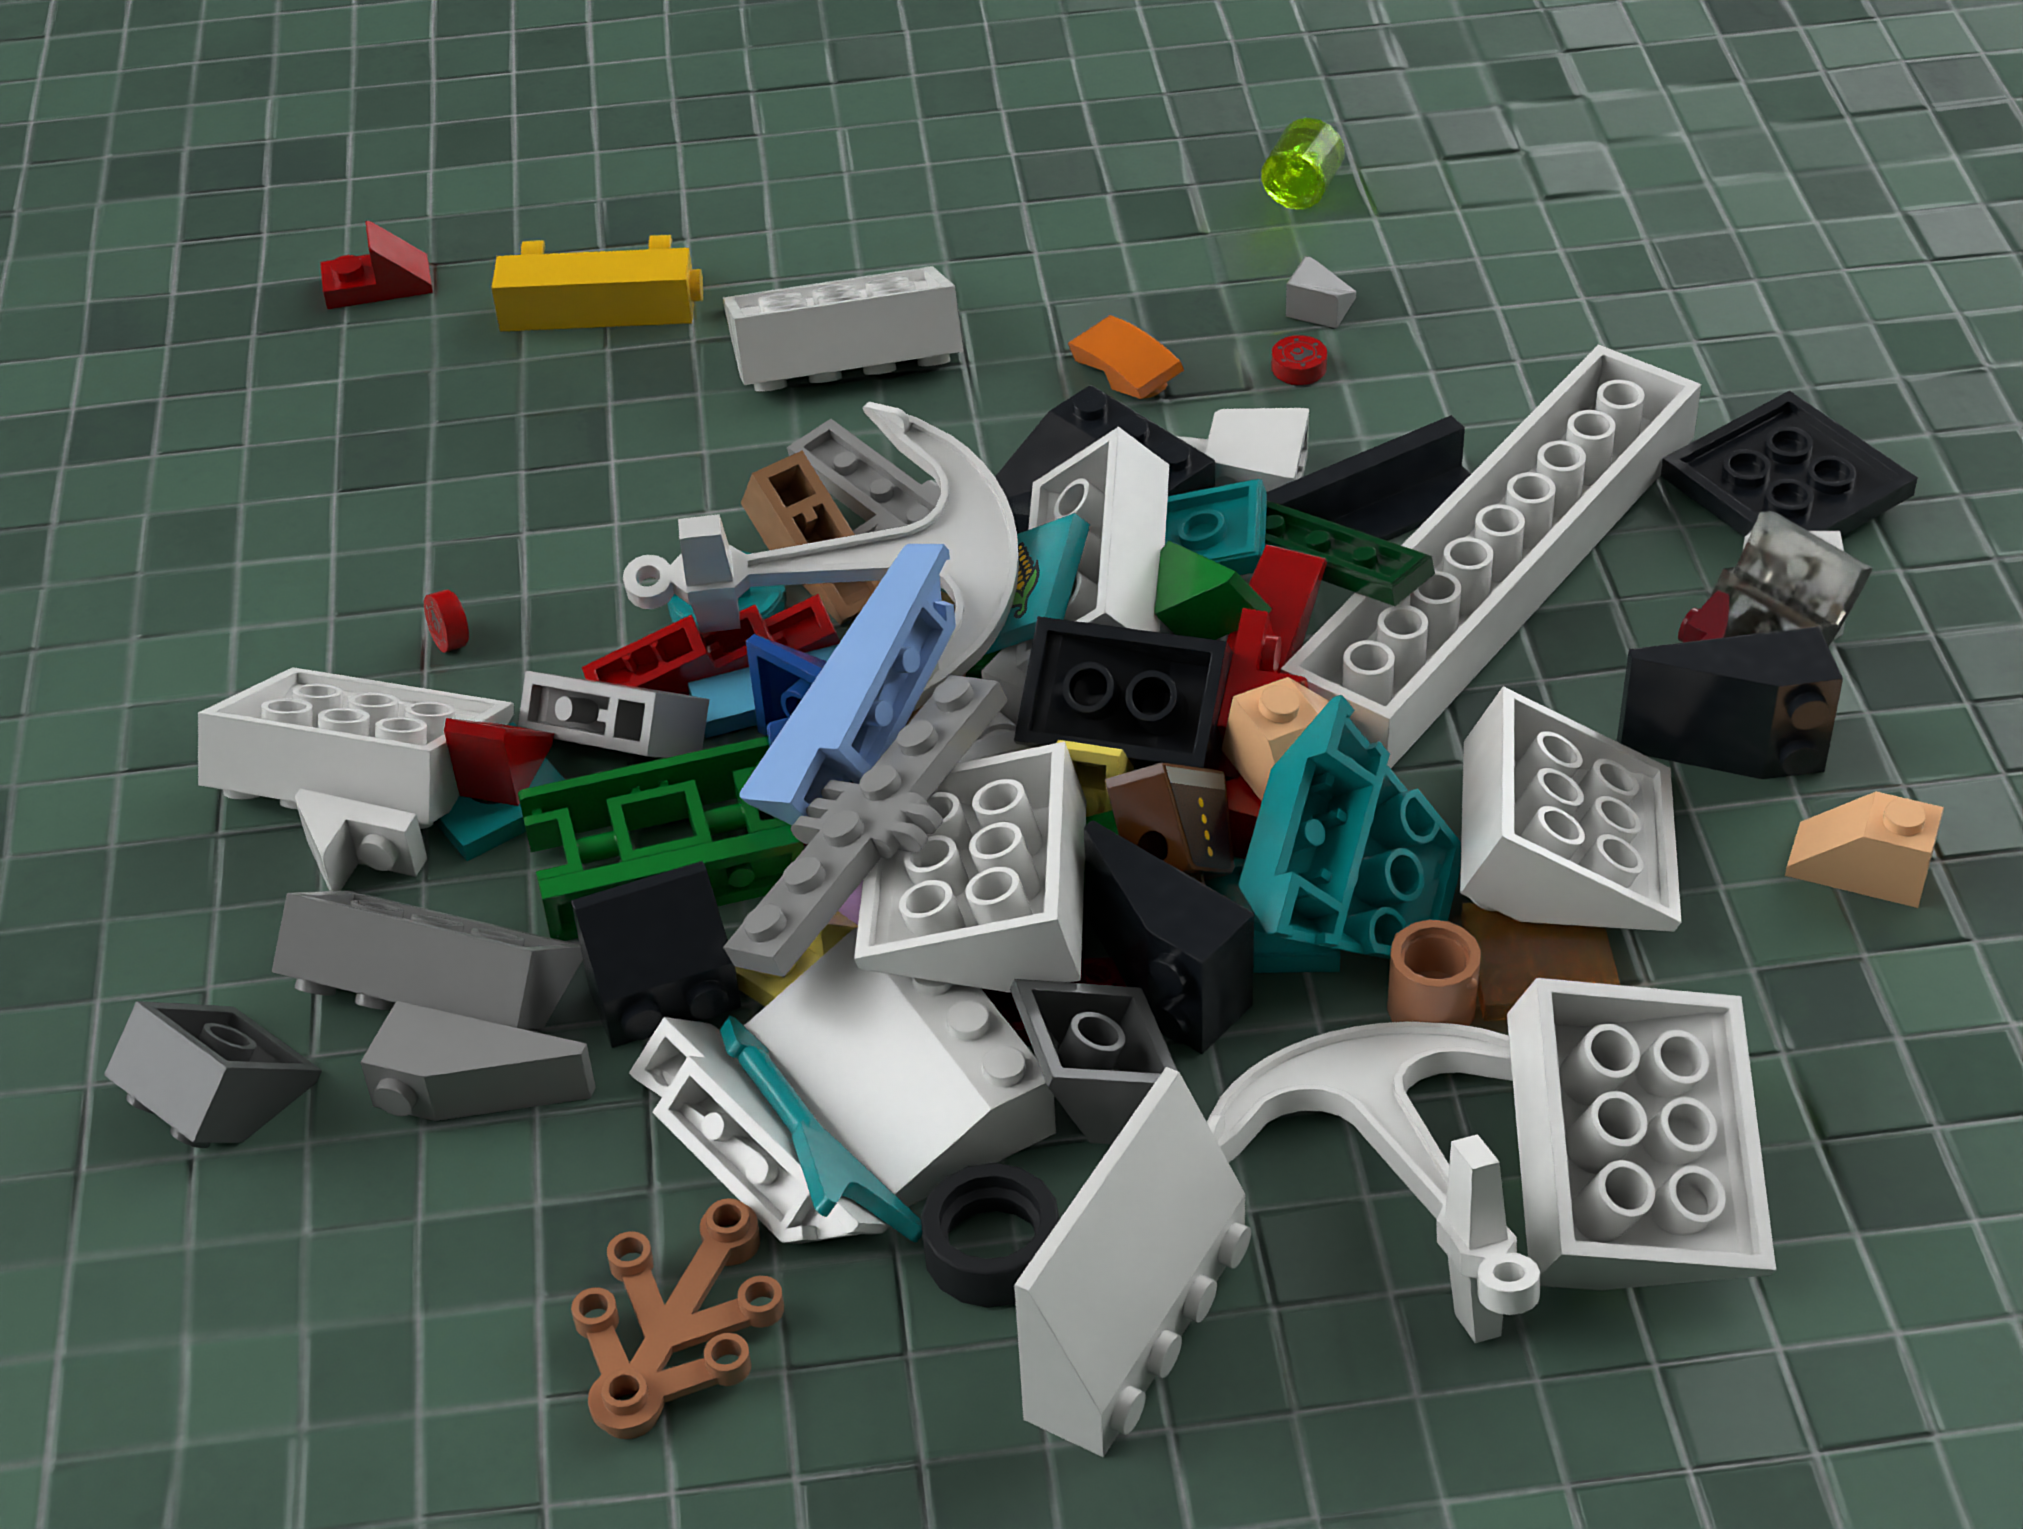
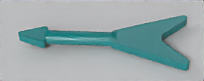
[720,1016,922,1243]

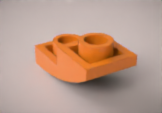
[1068,315,1184,399]

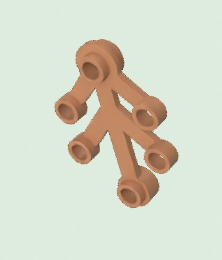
[571,1198,784,1439]

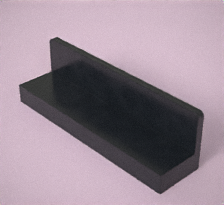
[1266,415,1471,541]

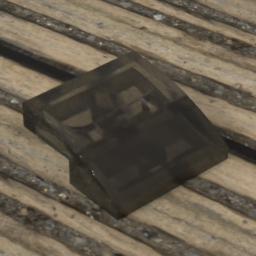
[1711,511,1873,647]

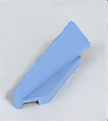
[740,544,956,825]

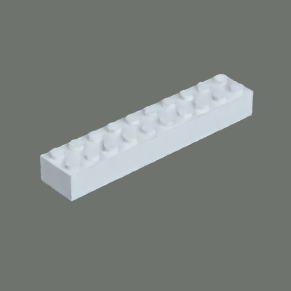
[1281,345,1701,769]

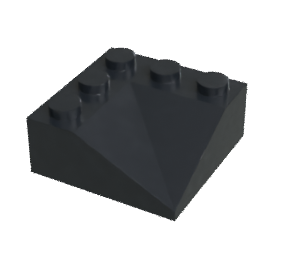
[995,385,1215,534]

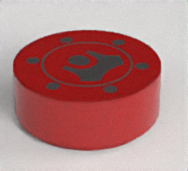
[1271,335,1327,385]
[424,589,469,653]

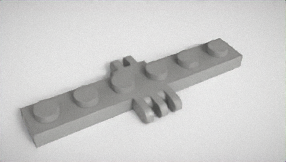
[787,419,941,535]
[723,675,1008,977]

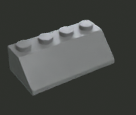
[272,891,583,1030]

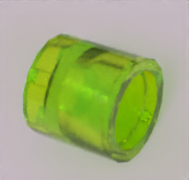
[1261,118,1345,210]

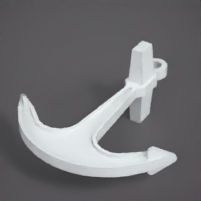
[623,402,1019,711]
[1207,1021,1540,1343]

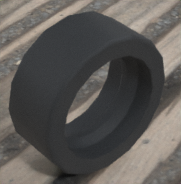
[921,1163,1060,1308]

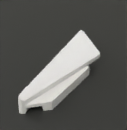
[629,1017,889,1244]

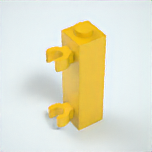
[491,235,703,332]

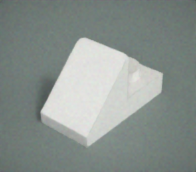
[295,788,427,891]

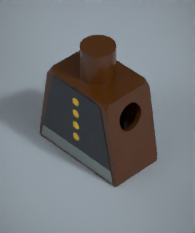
[1105,763,1235,885]

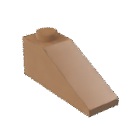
[741,450,881,625]

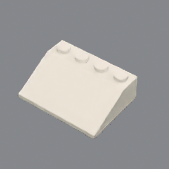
[723,266,963,391]
[198,667,514,829]
[1460,686,1682,932]
[854,741,1086,993]
[744,927,1056,1207]
[1507,978,1776,1290]
[1014,1067,1251,1457]

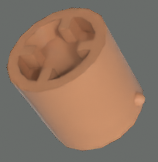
[1387,920,1481,1026]

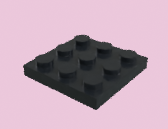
[1660,390,1918,537]

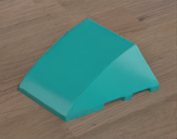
[1238,695,1461,959]

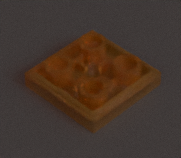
[1461,903,1620,1021]

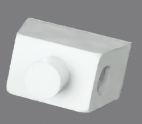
[1176,408,1309,492]

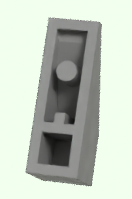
[518,670,709,758]
[360,1001,596,1121]

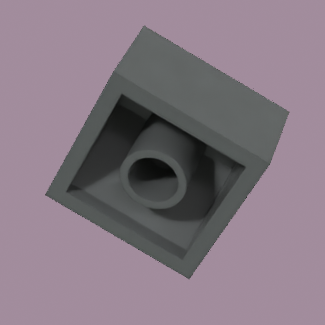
[1010,979,1177,1145]
[104,1001,322,1148]

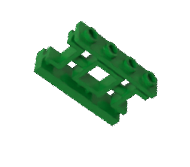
[518,737,804,941]

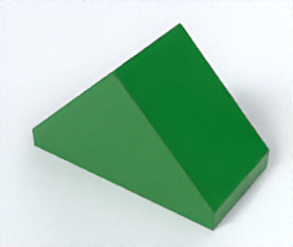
[1154,540,1272,640]

